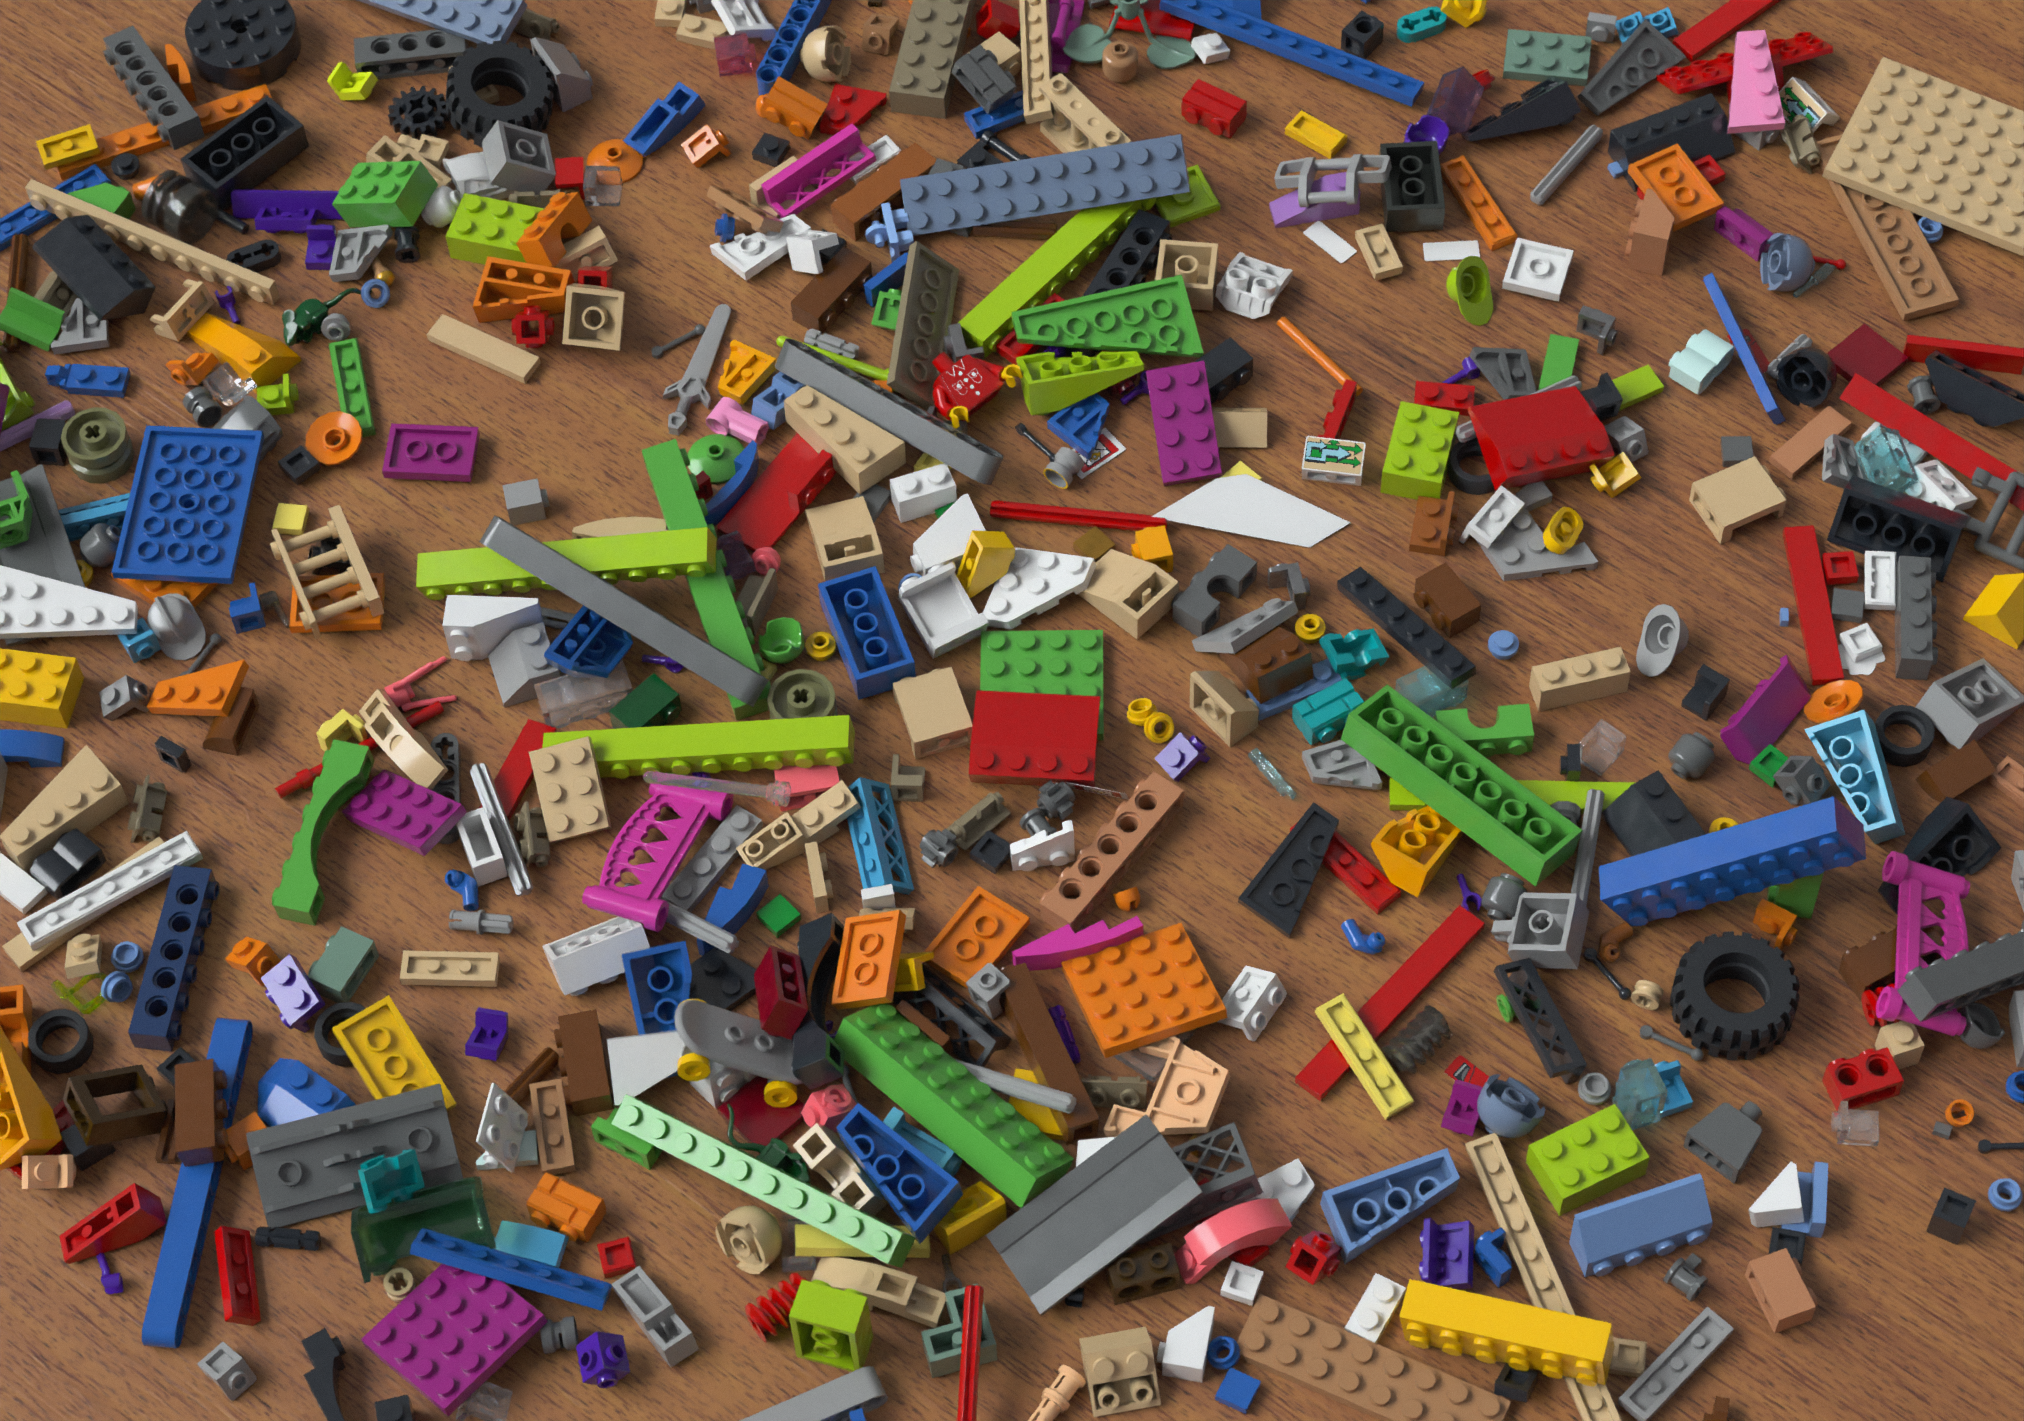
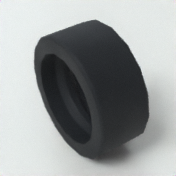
[1448,437,1495,495]
[1875,705,1935,767]
[314,1002,366,1067]
[28,1009,94,1074]

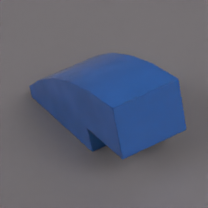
[623,81,706,157]
[696,864,769,956]

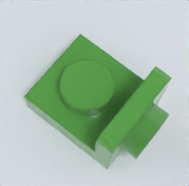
[871,289,902,331]

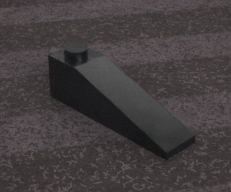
[1461,76,1581,142]

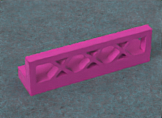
[761,124,877,218]

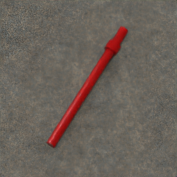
[275,701,444,799]

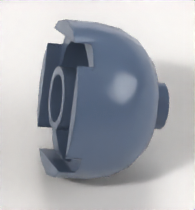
[1760,233,1815,292]
[1477,1074,1545,1138]

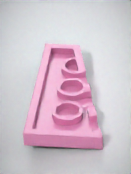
[1727,30,1785,134]

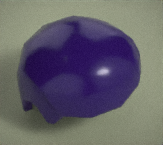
[1404,115,1450,155]

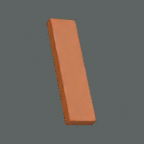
[1440,155,1518,251]

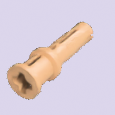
[1028,1365,1086,1421]

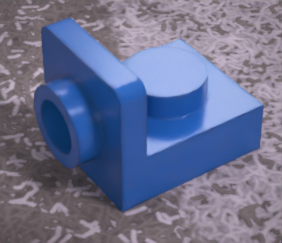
[1473,1227,1512,1288]

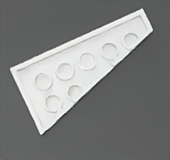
[0,565,138,639]

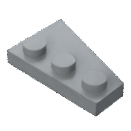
[1192,598,1298,654]

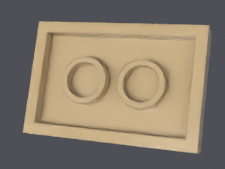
[529,736,612,844]

